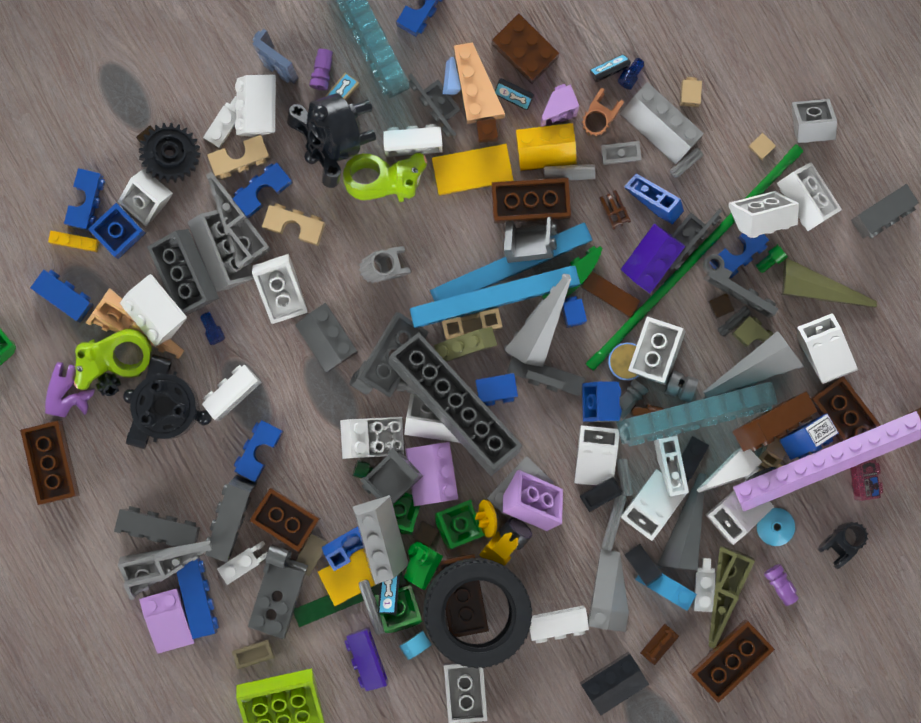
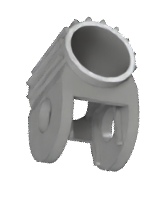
[359,246,411,284]

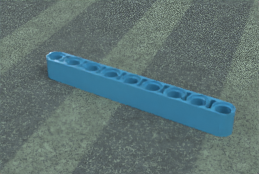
[430,223,593,302]
[409,266,580,328]

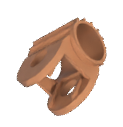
[582,88,625,137]

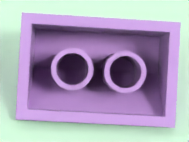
[540,84,579,127]
[405,442,458,506]
[503,470,563,531]

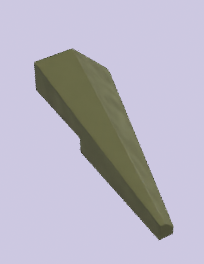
[781,258,877,308]
[708,546,755,649]

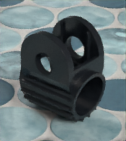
[817,522,868,569]

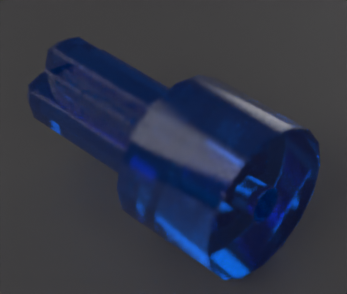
[617,58,644,90]
[200,312,226,345]

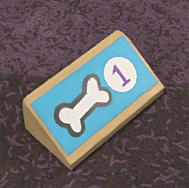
[325,73,360,101]

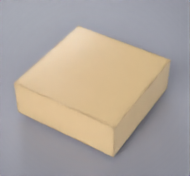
[748,133,776,160]

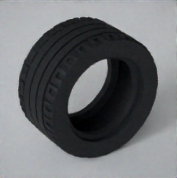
[423,558,532,669]

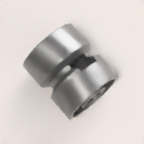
[665,370,699,403]

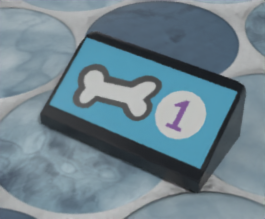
[590,54,631,82]
[495,78,534,110]
[377,575,400,615]

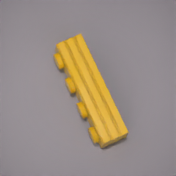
[48,230,99,252]

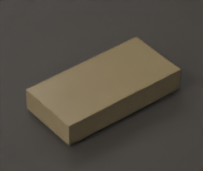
[296,533,328,576]
[232,639,275,670]

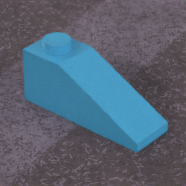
[635,574,697,611]

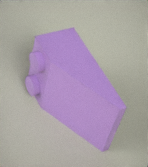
[139,587,195,654]

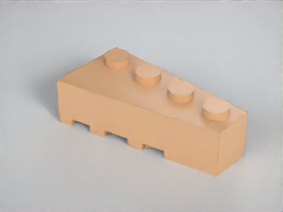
[454,42,505,124]

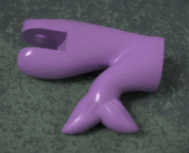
[45,362,95,417]

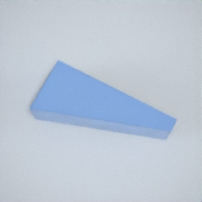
[443,57,461,94]

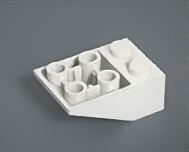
[797,313,858,384]
[340,417,404,459]
[574,425,620,486]
[621,469,687,541]
[705,479,774,545]

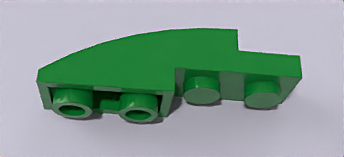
[541,246,603,300]

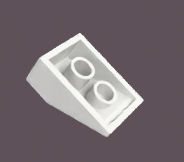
[252,254,308,324]
[697,448,762,493]

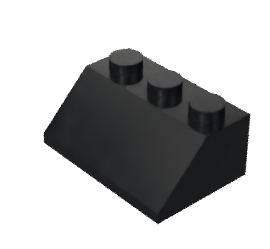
[580,652,649,716]

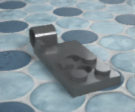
[703,254,779,318]
[349,312,429,397]
[248,544,308,639]

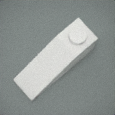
[654,436,689,497]

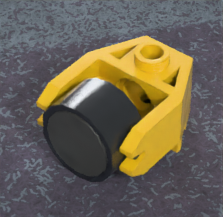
[479,517,532,566]

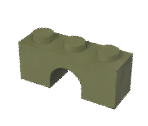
[732,316,774,347]
[434,327,497,362]

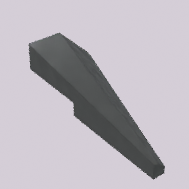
[658,473,706,571]

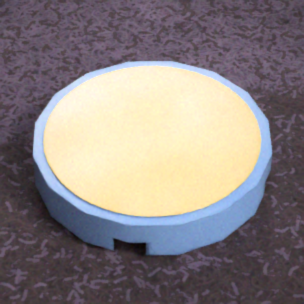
[608,342,639,381]

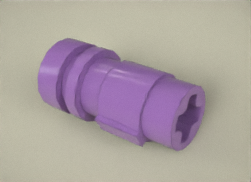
[309,49,333,91]
[764,564,799,606]

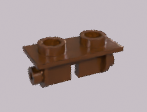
[640,624,679,665]

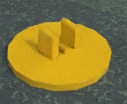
[475,499,497,538]

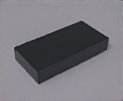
[580,477,623,512]
[624,544,663,586]

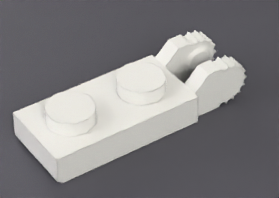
[217,541,267,585]

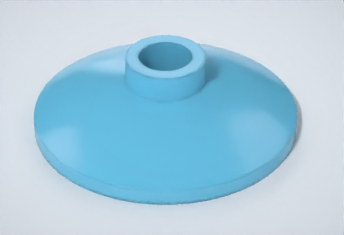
[757,508,795,546]

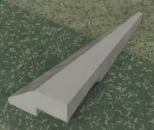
[504,274,571,367]
[703,331,804,399]
[118,541,212,600]

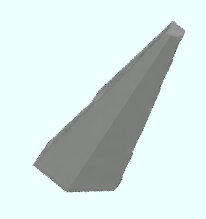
[206,172,271,269]

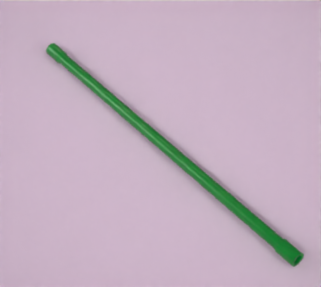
[585,144,804,371]

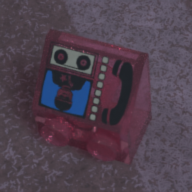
[850,459,883,501]

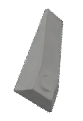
[588,549,629,632]

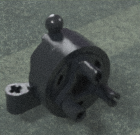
[287,93,376,188]
[123,354,212,450]

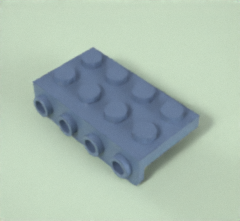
[252,29,298,84]

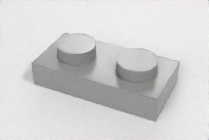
[601,141,641,165]

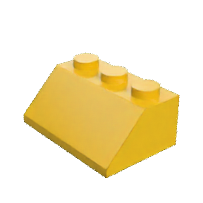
[516,123,577,171]

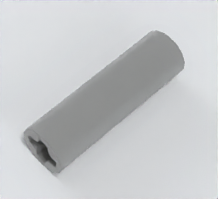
[544,164,595,180]

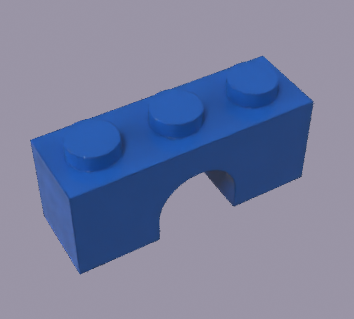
[396,0,443,37]
[232,163,293,218]
[64,168,105,231]
[709,233,770,279]
[234,420,283,482]
[321,526,364,571]

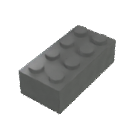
[147,229,219,315]

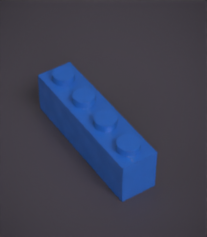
[176,557,219,639]

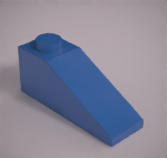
[624,173,684,225]

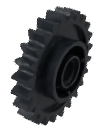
[139,123,201,183]

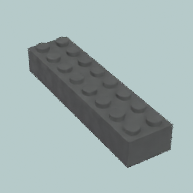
[388,332,523,476]

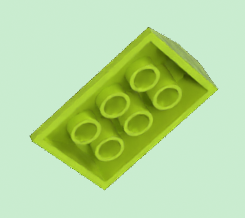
[236,668,325,723]

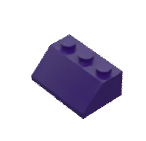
[620,223,685,294]
[344,627,389,692]

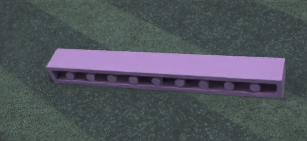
[733,411,921,512]

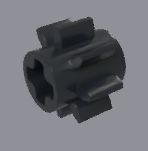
[96,373,121,396]

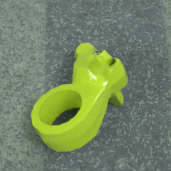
[343,153,427,202]
[74,329,152,390]

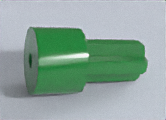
[756,244,788,273]

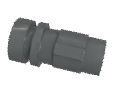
[620,379,649,419]

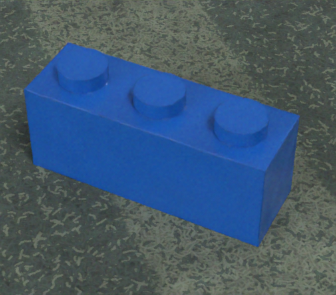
[30,269,93,323]

